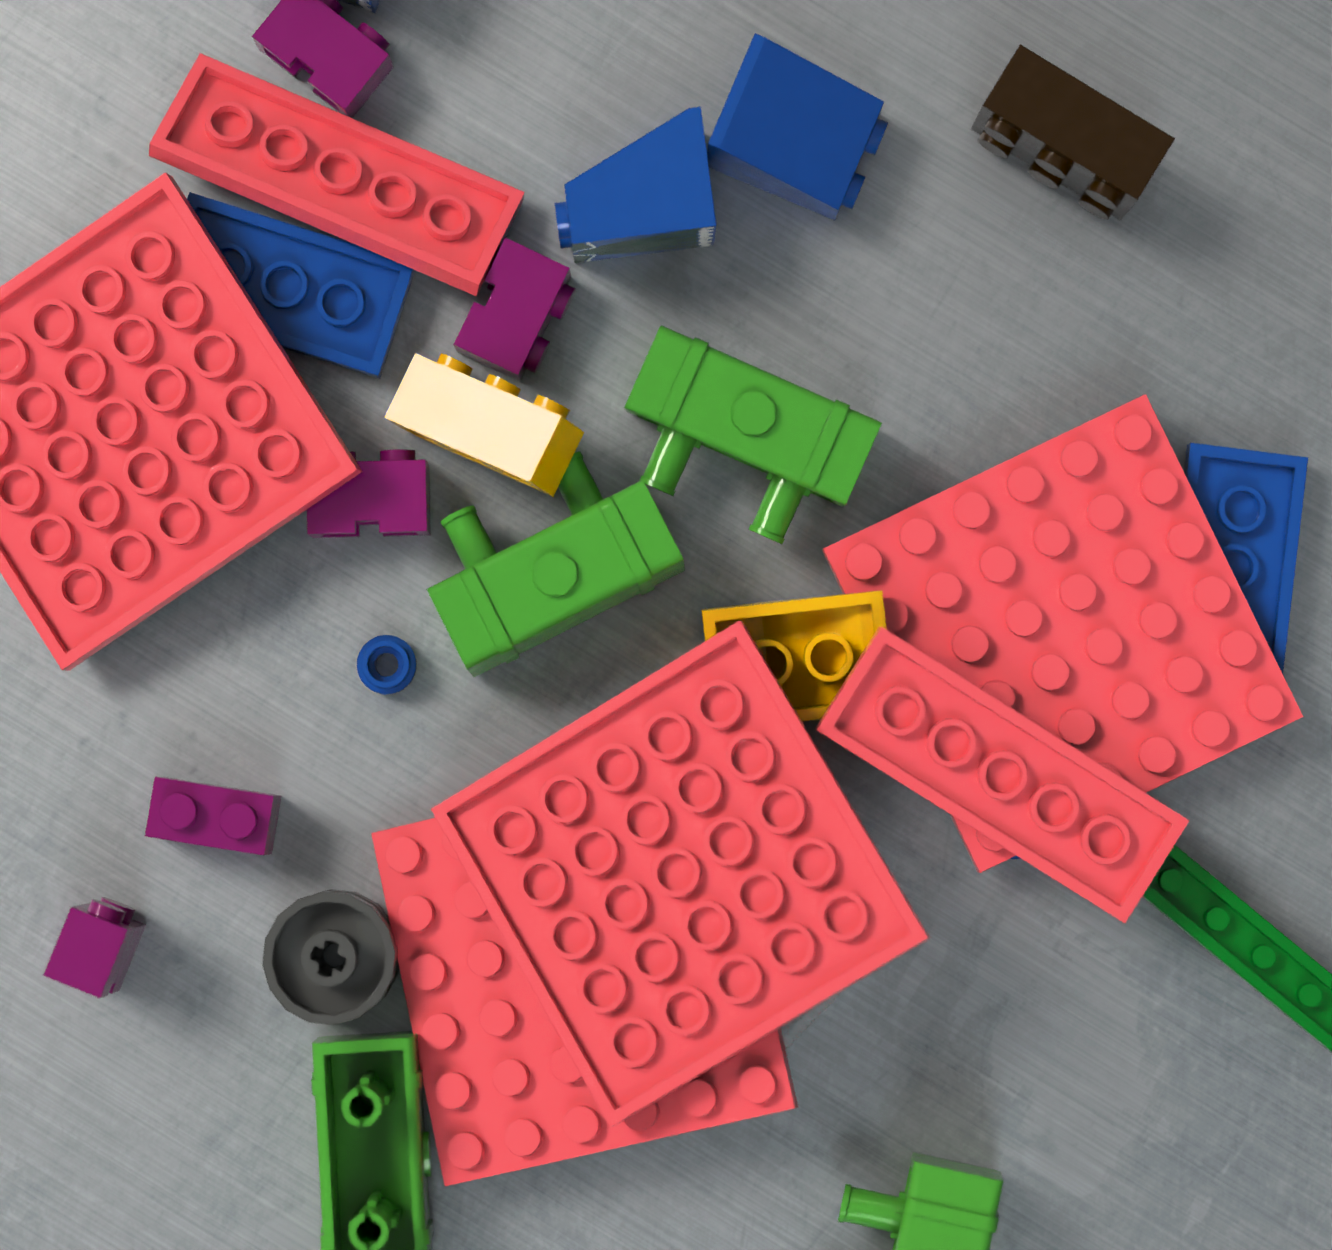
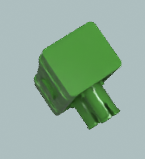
[624,325,882,545]
[427,451,685,677]
[311,1031,434,1250]
[838,1152,1004,1250]

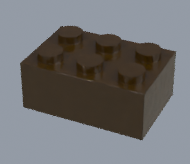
[971,44,1175,221]

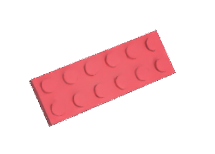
[149,53,525,297]
[815,626,1190,923]

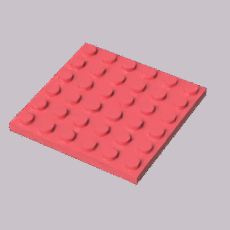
[0,172,363,671]
[822,394,1303,873]
[431,620,930,1127]
[371,818,798,1186]

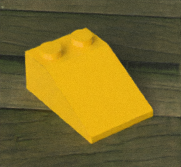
[701,590,887,721]

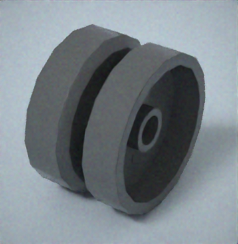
[262,889,399,1025]

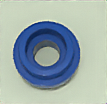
[357,635,417,694]

